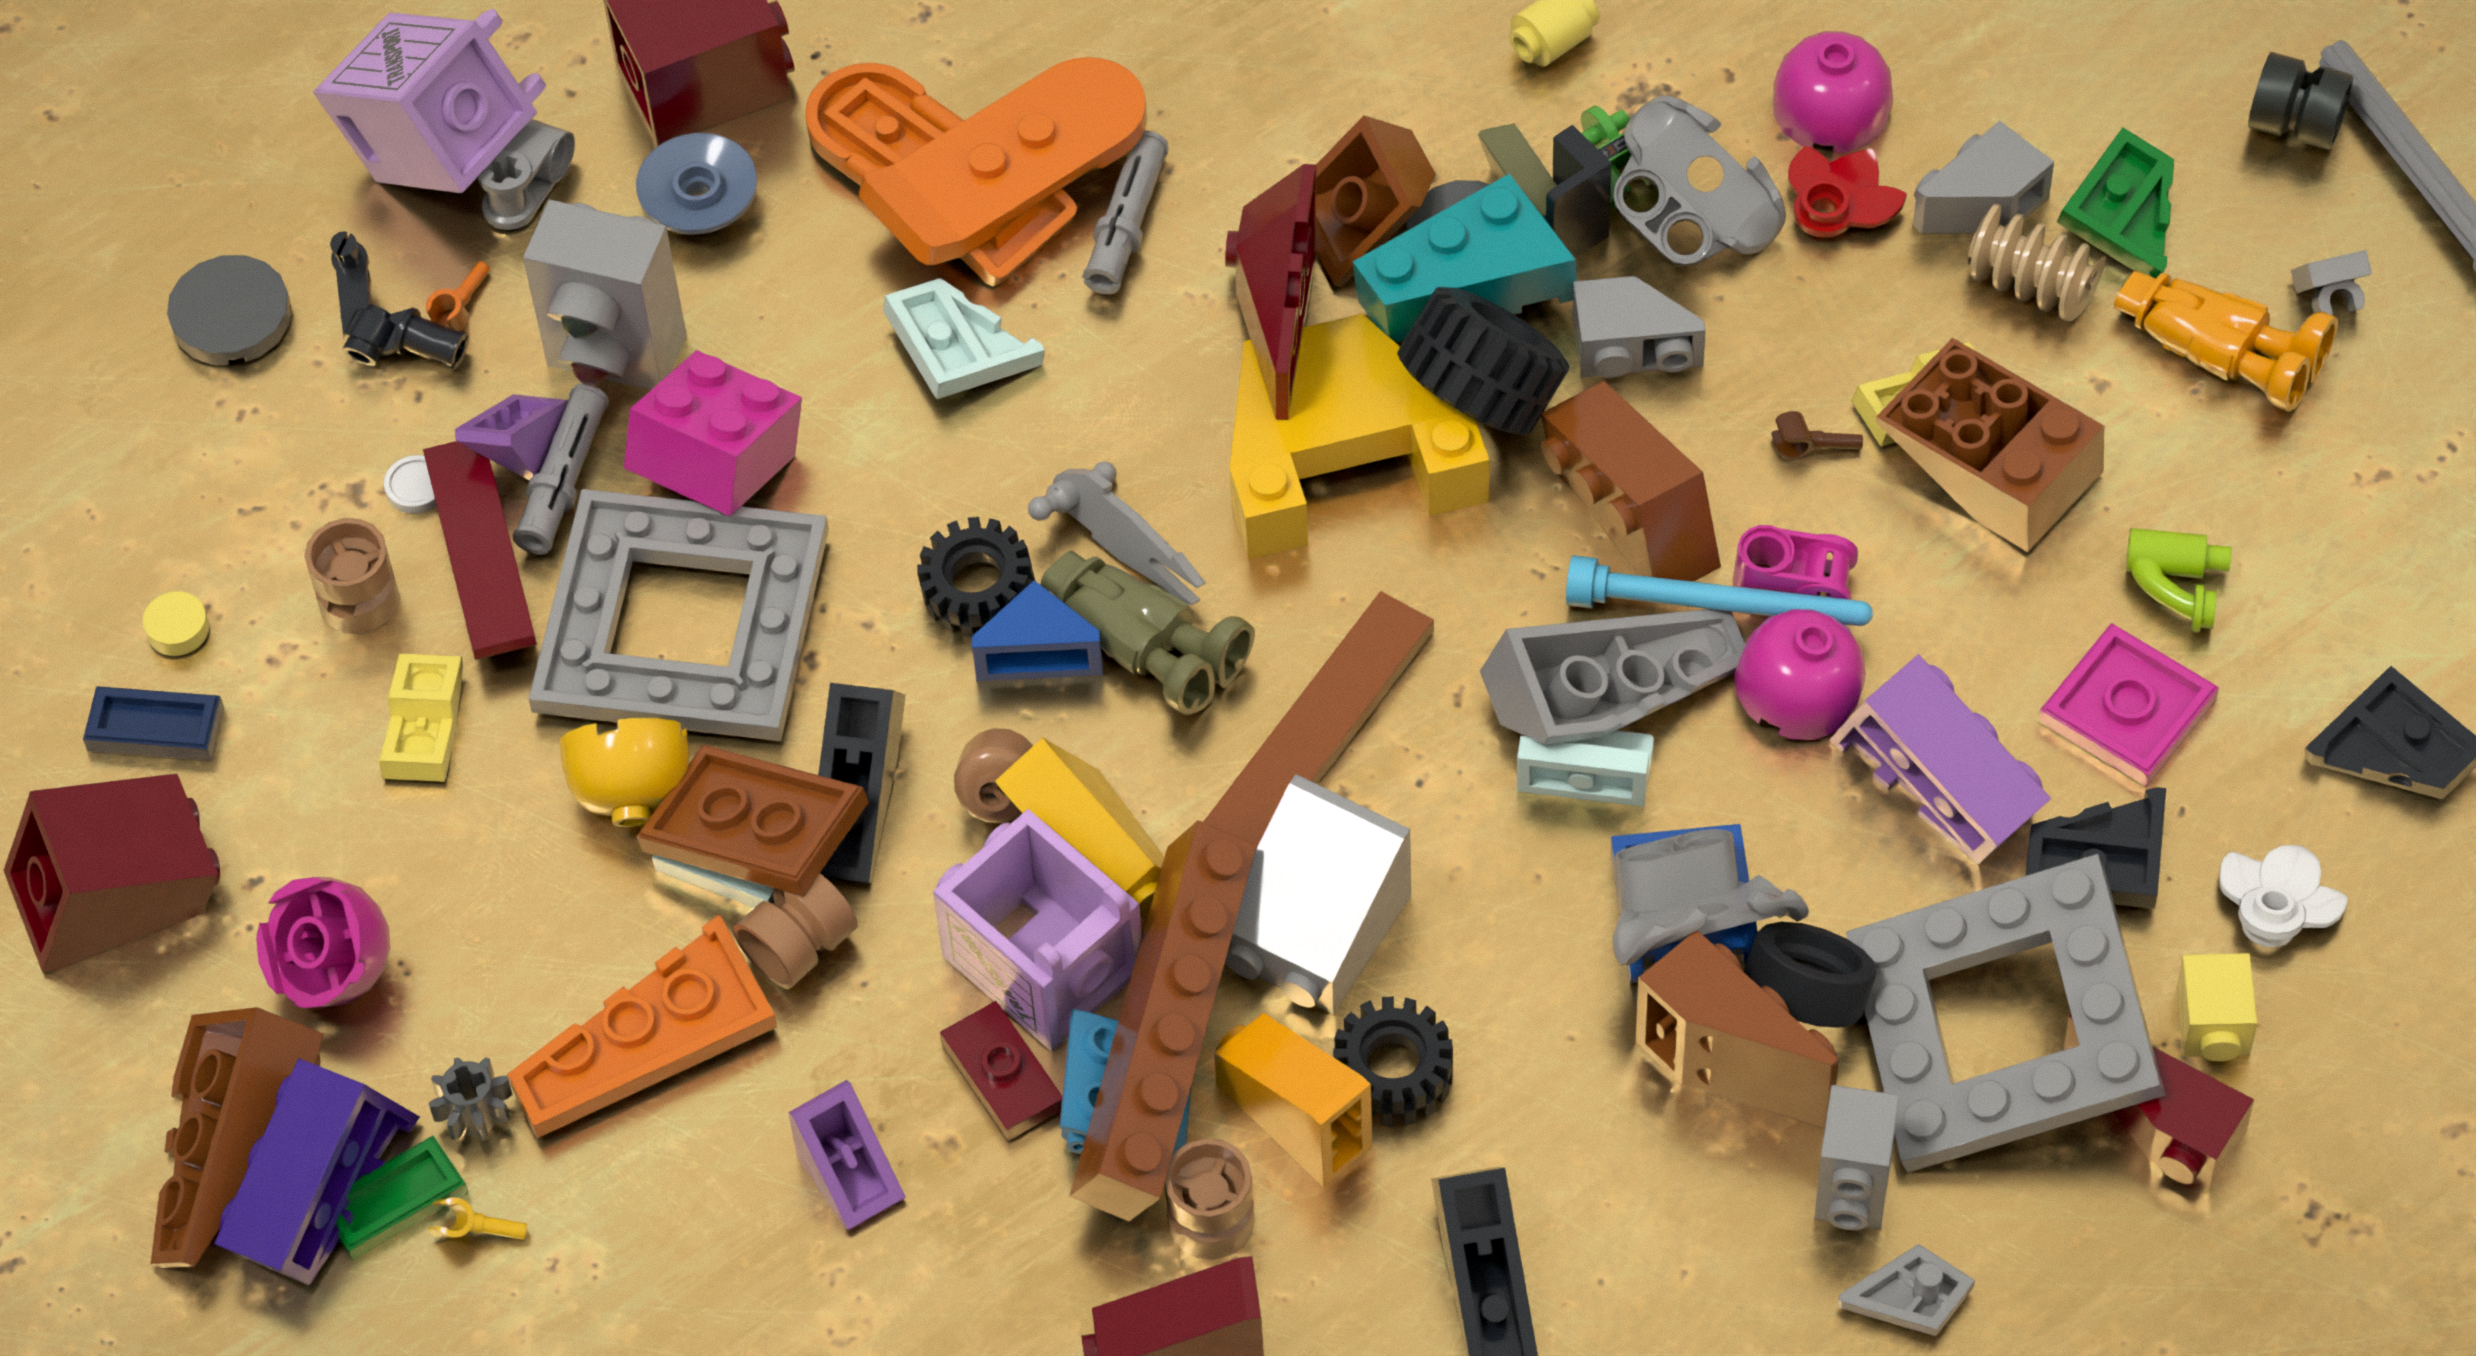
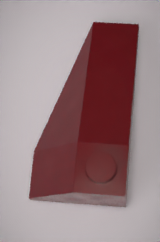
[1225,164,1316,420]

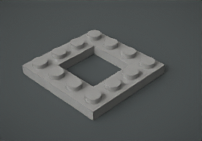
[529,489,829,741]
[1846,854,2165,1173]

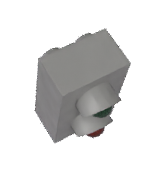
[523,199,687,390]

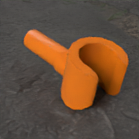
[426,261,490,331]

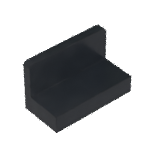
[1546,125,1612,258]

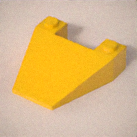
[1229,314,1489,560]

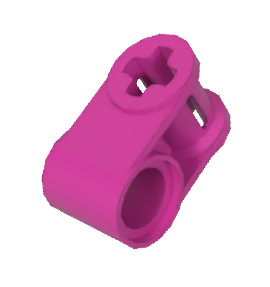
[1732,525,1859,600]

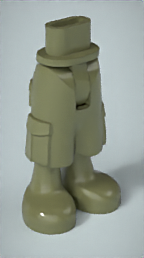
[1041,551,1255,715]

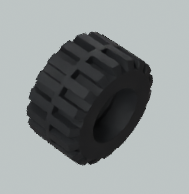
[1397,287,1570,434]

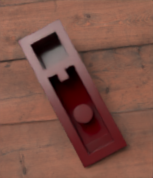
[2063,1013,2254,1191]

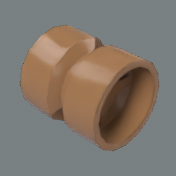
[304,518,400,634]
[733,873,858,989]
[1164,1138,1255,1260]

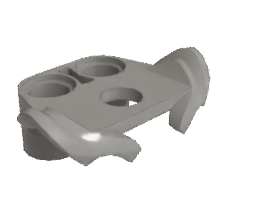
[1613,95,1786,267]
[1613,829,1809,965]

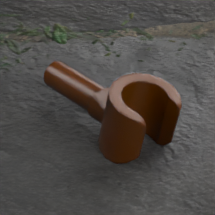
[1771,411,1863,461]

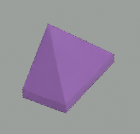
[455,394,568,481]

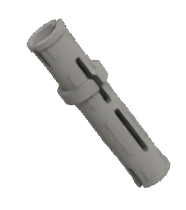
[1082,130,1169,294]
[512,384,609,555]

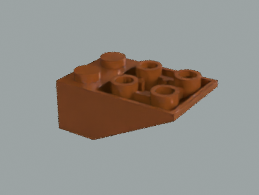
[1876,338,2105,552]
[1635,930,1839,1129]

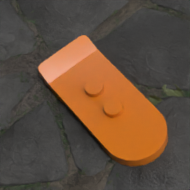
[858,57,1147,265]
[805,63,1077,287]

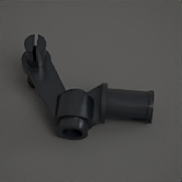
[330,231,469,370]

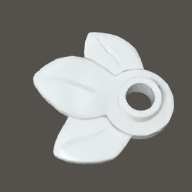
[2219,845,2348,947]

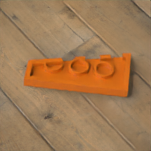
[507,914,777,1138]

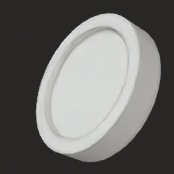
[384,455,436,513]

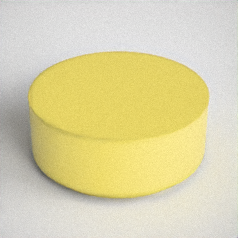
[143,591,209,656]

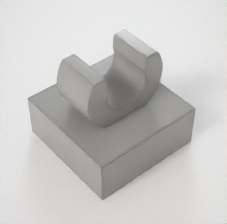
[2291,250,2372,315]

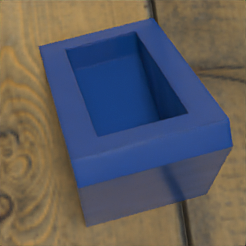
[972,580,1103,681]

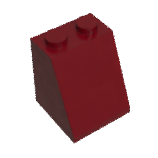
[603,0,795,147]
[3,773,220,973]

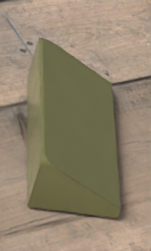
[1478,123,1557,220]

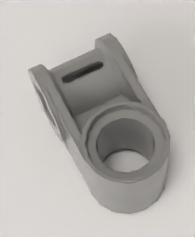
[478,119,575,230]

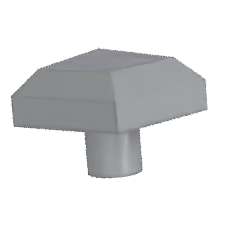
[1838,1244,1975,1336]

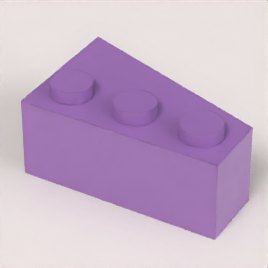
[1829,654,2051,865]

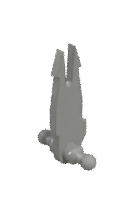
[1028,461,1206,605]

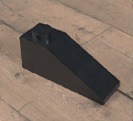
[818,683,906,883]
[1431,1167,1538,1356]

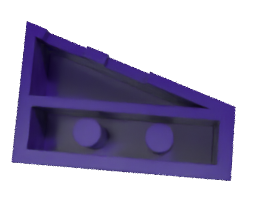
[214,1058,420,1286]

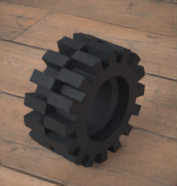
[917,517,1035,637]
[1333,996,1453,1127]

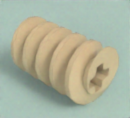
[1967,203,2106,322]

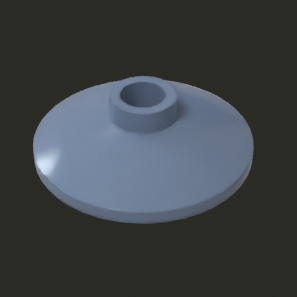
[636,133,757,234]

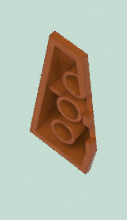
[150,1007,324,1268]

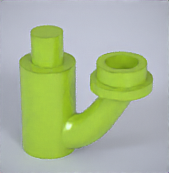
[2126,528,2232,633]

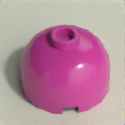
[1773,31,1893,153]
[1734,609,1866,740]
[256,877,391,1008]

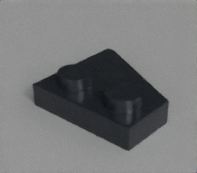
[2305,666,2476,800]
[2025,787,2166,909]

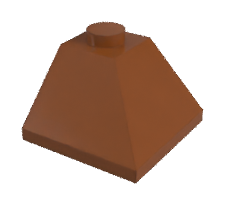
[1316,115,1436,287]

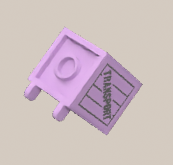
[313,9,546,193]
[933,809,1142,1052]

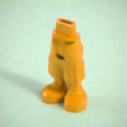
[2114,270,2338,412]

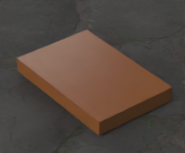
[636,744,869,896]

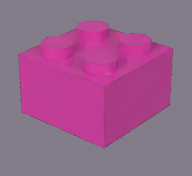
[624,350,802,516]

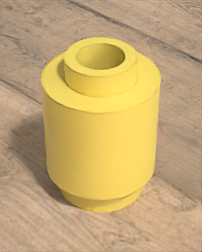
[1509,0,1600,67]

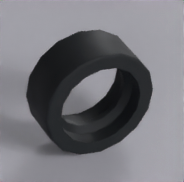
[1743,921,1877,1028]

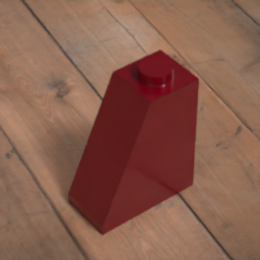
[1081,1256,1264,1356]

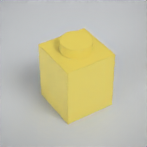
[2176,953,2257,1061]

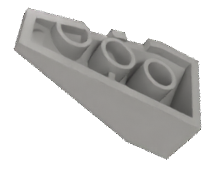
[1480,609,1745,744]

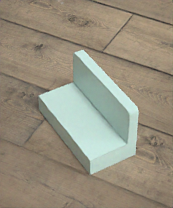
[1517,730,1654,807]

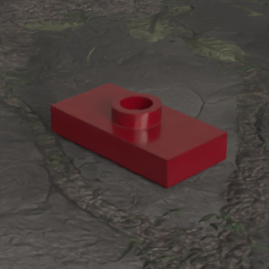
[940,1001,1063,1141]

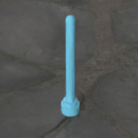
[1566,555,1873,626]

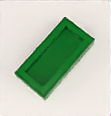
[336,1135,469,1261]

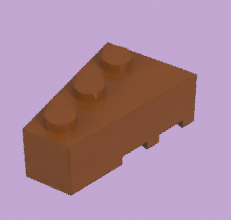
[1541,381,1721,582]

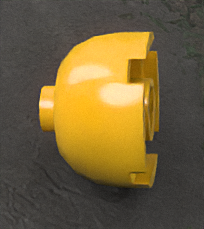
[559,718,690,827]

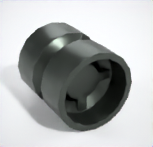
[2248,52,2354,150]

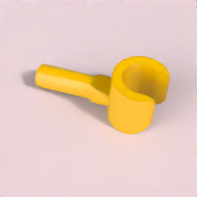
[428,1198,527,1240]

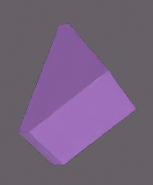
[788,1080,906,1230]

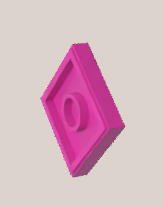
[2038,623,2219,787]

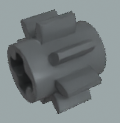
[428,1057,513,1141]

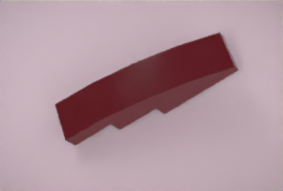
[423,441,537,660]

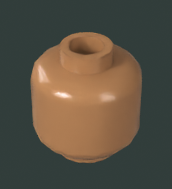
[954,728,1034,823]

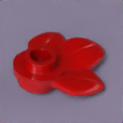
[1788,146,1907,237]

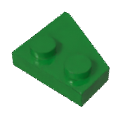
[2057,127,2174,278]

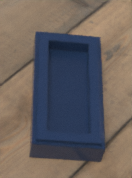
[83,686,224,761]

